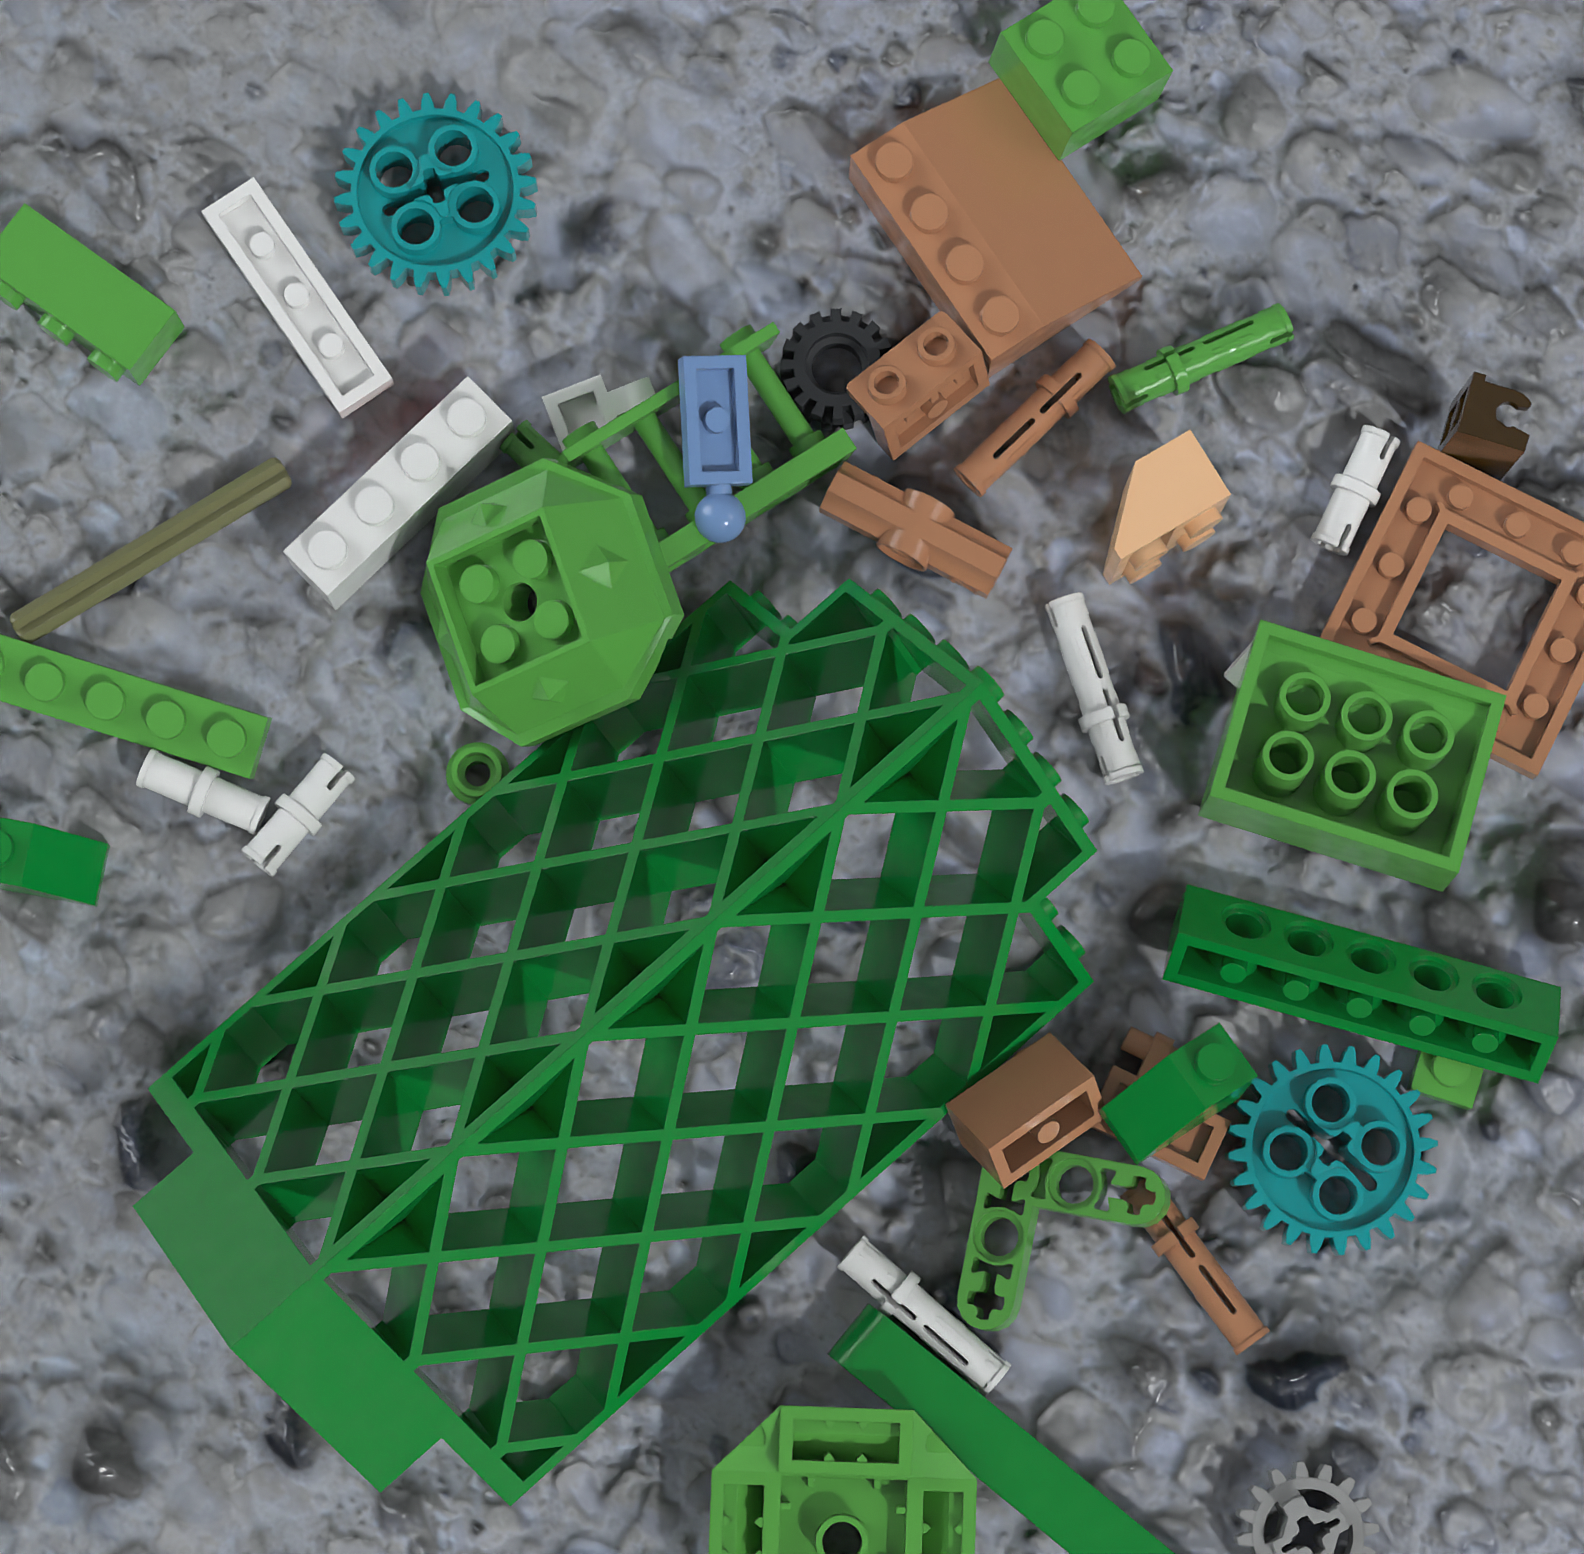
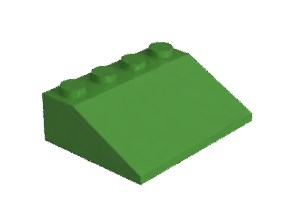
[1198,619,1507,892]

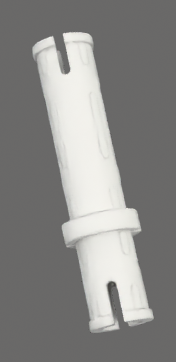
[1045,592,1144,785]
[837,1235,1011,1396]

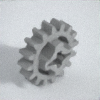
[1233,1461,1380,1554]

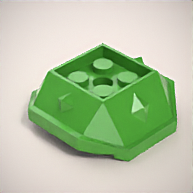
[420,458,684,747]
[709,1405,977,1554]

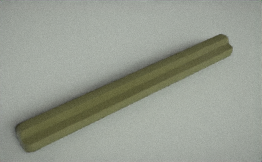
[9,457,292,643]

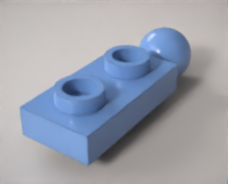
[678,355,753,543]

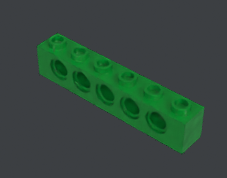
[1162,884,1561,1084]

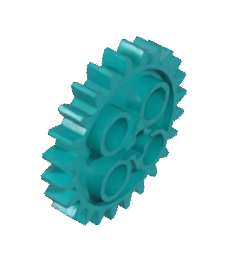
[334,93,538,296]
[1224,1044,1438,1256]

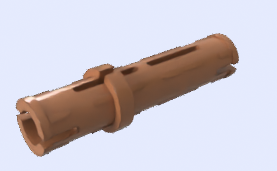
[954,339,1116,497]
[1120,1179,1270,1355]

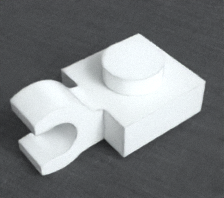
[542,374,655,451]

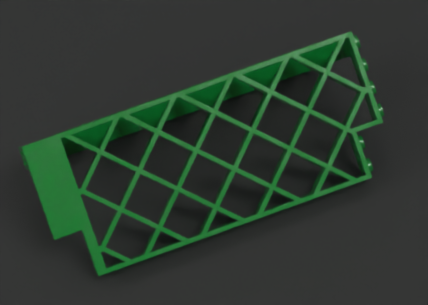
[133,578,1097,1506]

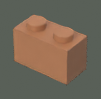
[945,1032,1105,1189]

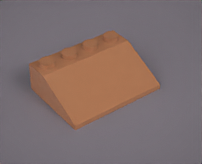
[849,78,1142,378]

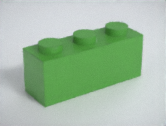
[0,203,185,386]

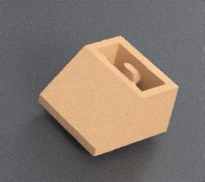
[1103,430,1231,585]

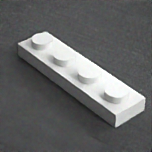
[201,177,394,419]

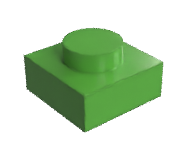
[1406,1051,1484,1110]

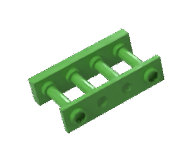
[558,322,857,573]

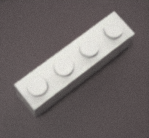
[283,376,516,611]

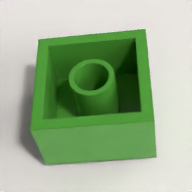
[988,0,1173,161]

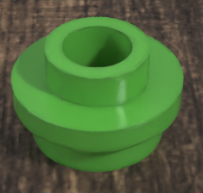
[446,742,510,806]

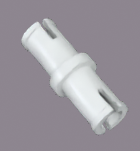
[1310,425,1400,556]
[136,749,271,835]
[241,753,355,877]

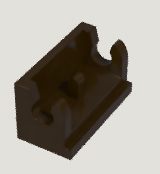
[1437,371,1532,481]

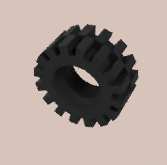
[780,308,891,431]

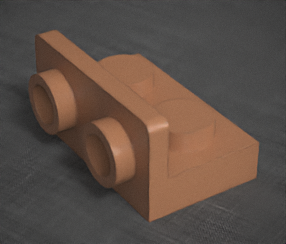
[847,311,990,461]

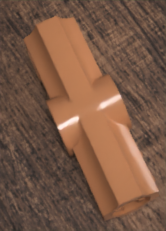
[819,461,1013,599]

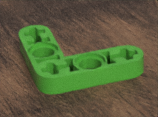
[957,1151,1171,1331]

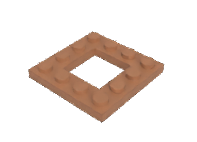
[1319,440,1584,780]

